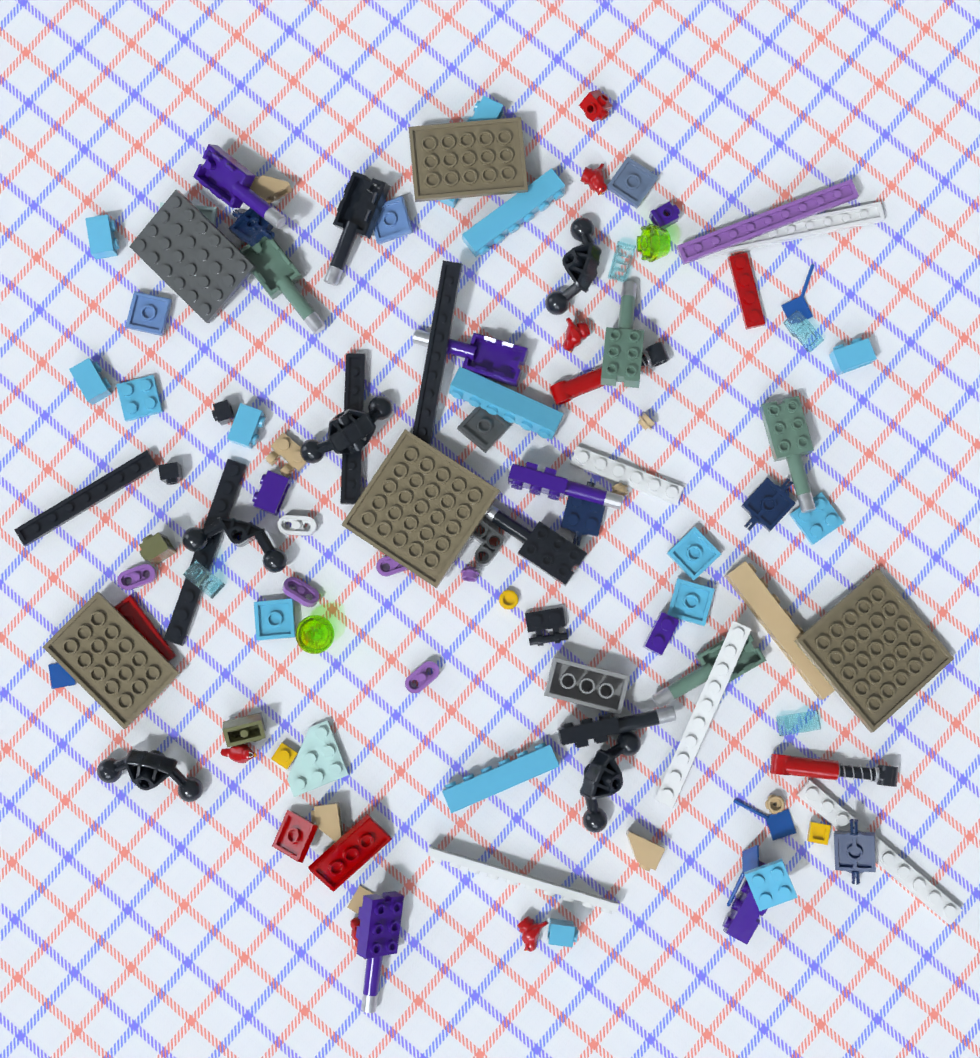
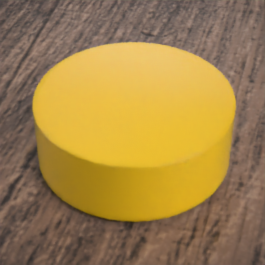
[499,590,518,610]

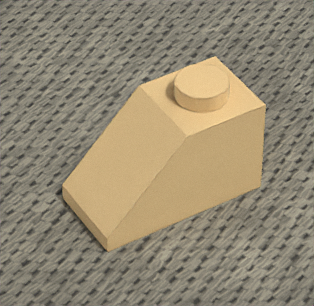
[250,175,292,204]
[311,802,343,842]
[626,830,665,871]

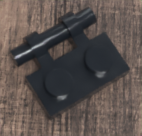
[525,607,568,646]

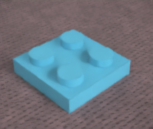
[116,375,163,422]
[789,492,844,545]
[666,527,721,581]
[667,578,715,626]
[254,599,296,641]
[744,859,798,911]

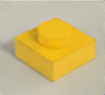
[271,742,298,770]
[807,821,831,845]

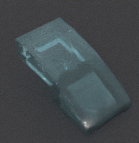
[783,310,824,352]
[183,560,225,599]
[776,710,821,736]

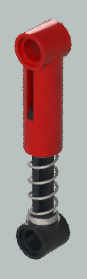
[549,342,670,406]
[770,754,898,787]

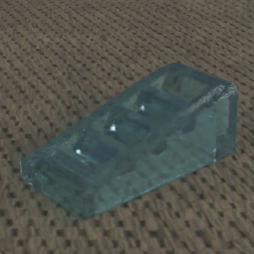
[608,241,636,282]

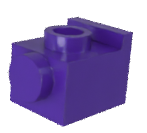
[649,201,680,233]

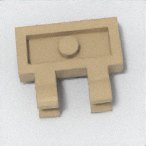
[265,432,307,478]

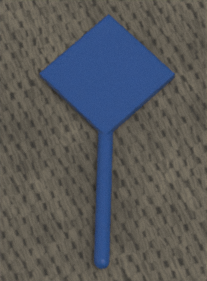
[781,264,814,327]
[48,663,76,689]
[733,799,796,841]
[727,845,759,907]

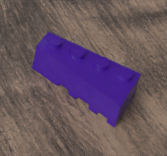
[722,860,767,945]

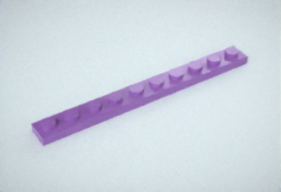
[676,179,859,265]

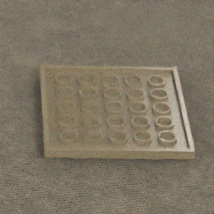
[341,429,501,588]
[794,569,954,733]

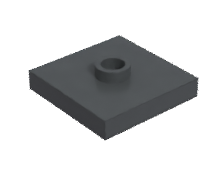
[457,406,511,453]

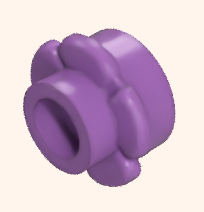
[461,566,479,582]

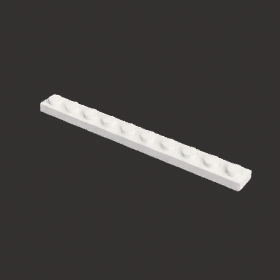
[701,202,885,259]
[655,621,752,808]
[796,780,963,925]
[427,846,619,914]

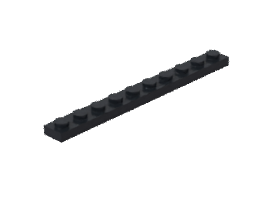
[413,260,463,446]
[164,459,247,646]

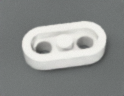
[278,515,317,536]

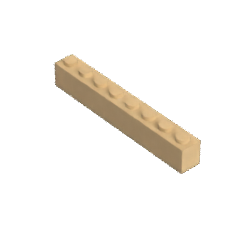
[724,561,835,700]

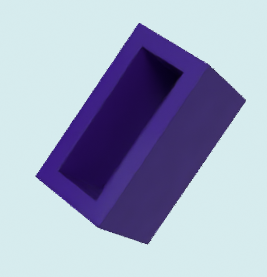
[252,470,292,516]
[643,612,679,656]

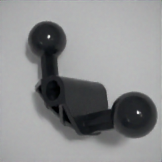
[545,217,602,315]
[300,396,393,464]
[182,517,287,573]
[580,731,641,833]
[97,749,203,802]

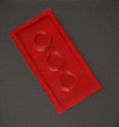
[114,595,177,662]
[308,814,392,892]

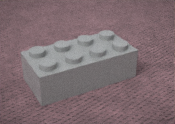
[544,657,630,715]

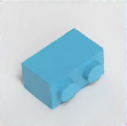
[85,214,120,260]
[829,338,877,376]
[69,358,112,405]
[227,403,266,449]
[547,918,578,947]

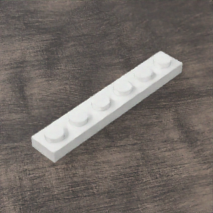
[570,446,684,506]

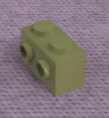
[139,532,177,565]
[222,712,266,748]

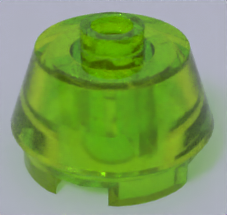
[636,224,671,262]
[295,615,334,654]

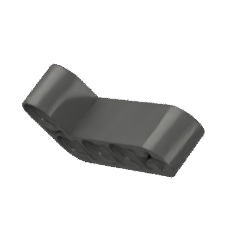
[471,521,503,567]

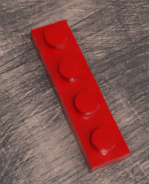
[728,253,765,330]

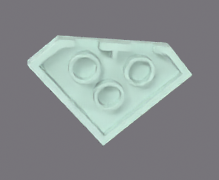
[287,720,349,797]

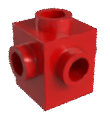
[579,89,613,122]

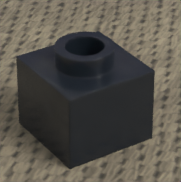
[212,400,235,425]
[158,462,183,485]

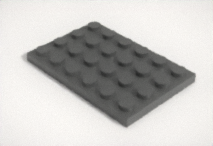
[129,190,257,323]

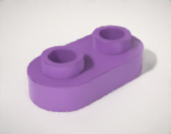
[376,556,408,577]
[117,564,157,590]
[283,577,319,607]
[405,661,439,693]

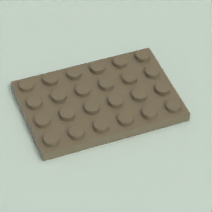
[408,117,528,202]
[43,592,181,729]

